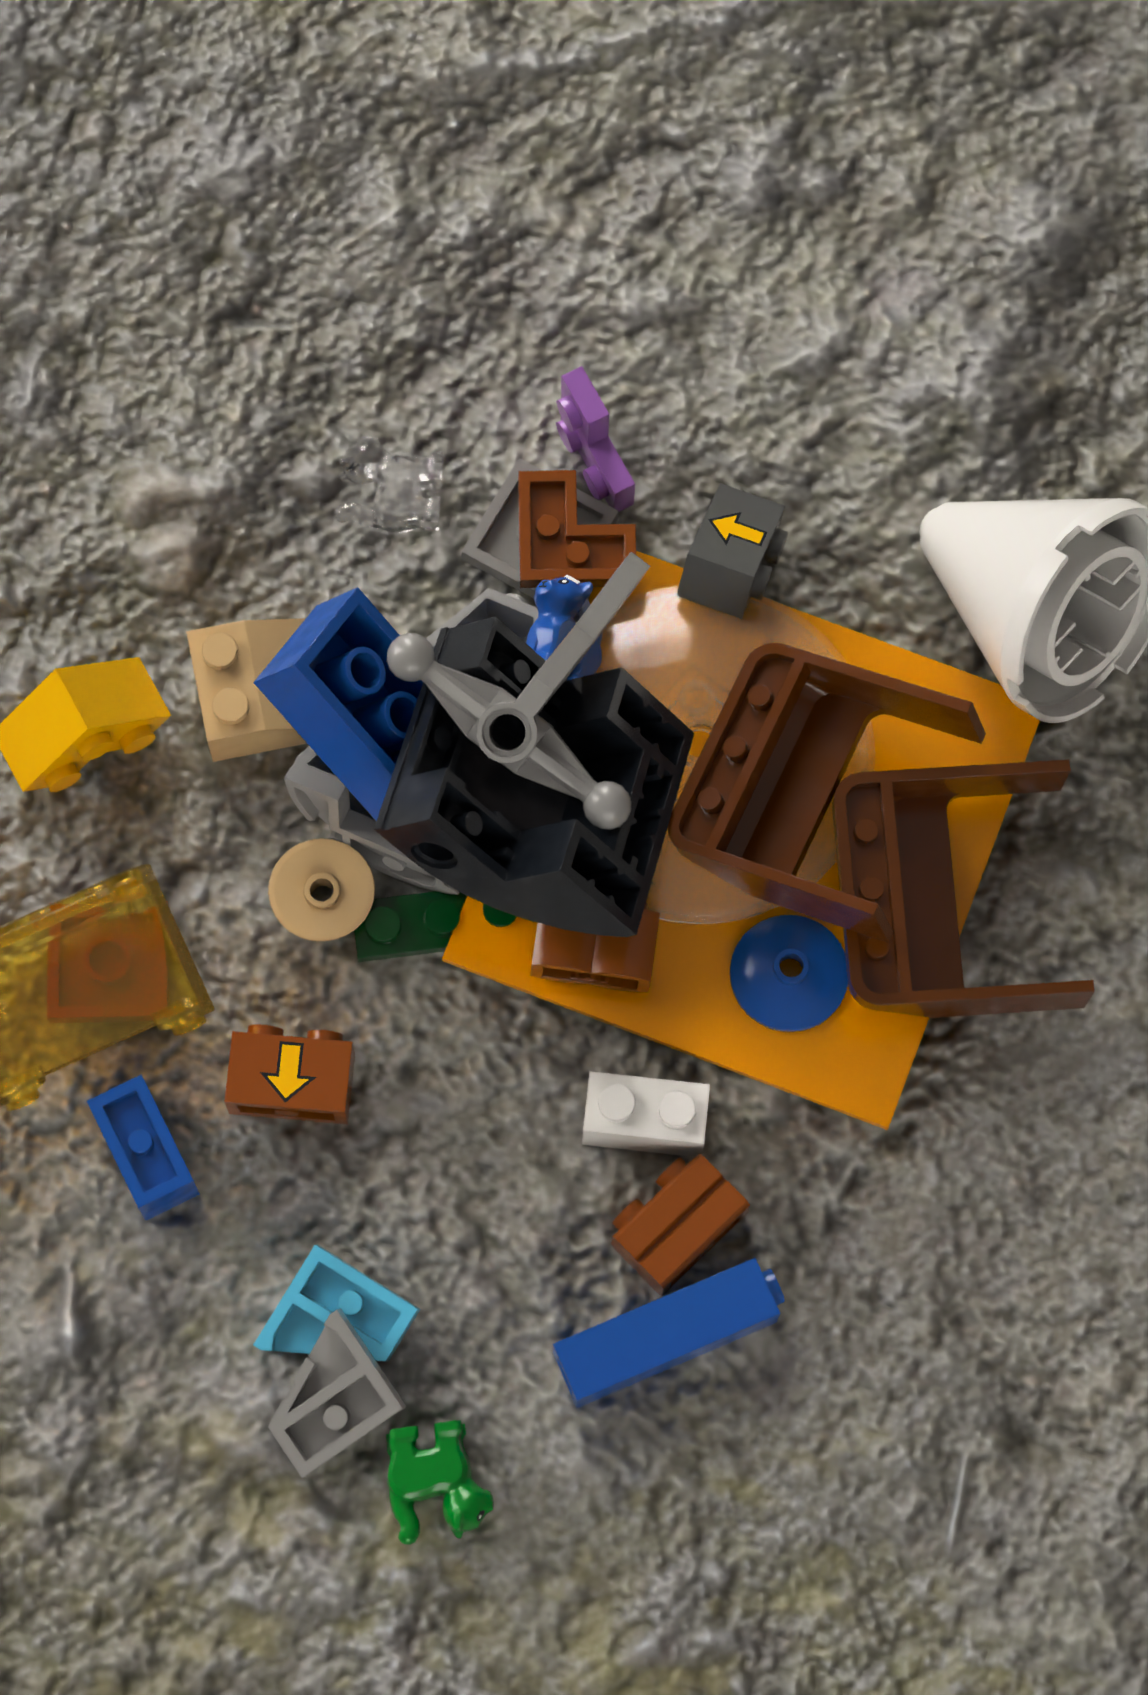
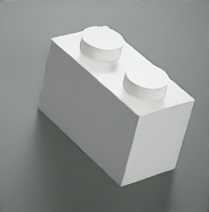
[582,1071,710,1157]

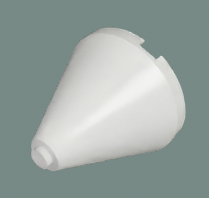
[919,498,1148,723]

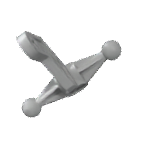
[387,552,650,830]

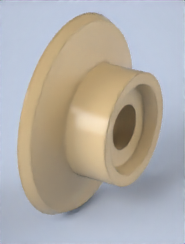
[268,838,375,941]

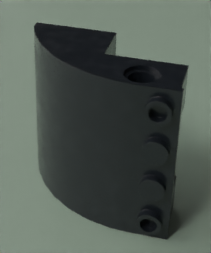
[374,616,694,937]

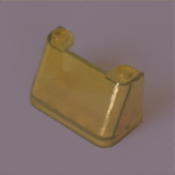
[0,864,215,1111]

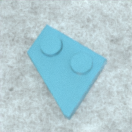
[253,1245,421,1362]

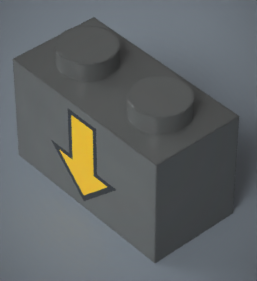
[676,483,788,619]

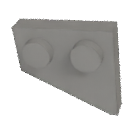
[268,1308,407,1478]

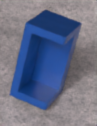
[87,1074,200,1220]

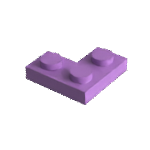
[556,366,635,512]

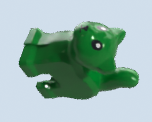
[386,1420,494,1545]

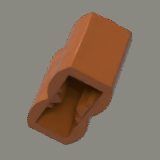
[530,903,660,992]

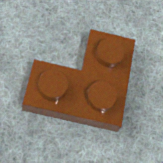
[518,470,636,588]

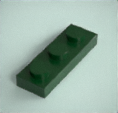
[354,891,517,962]

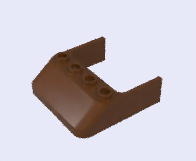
[668,643,986,943]
[832,759,1095,1018]

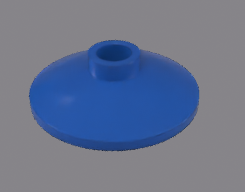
[730,915,848,1032]

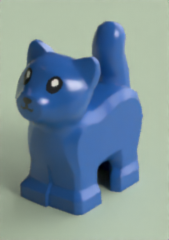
[526,577,603,680]

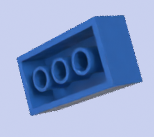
[253,587,423,821]

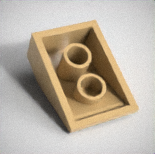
[186,618,307,762]

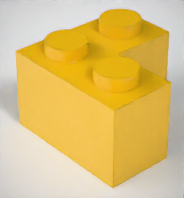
[0,657,171,792]

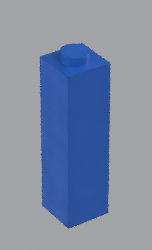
[552,1257,785,1409]

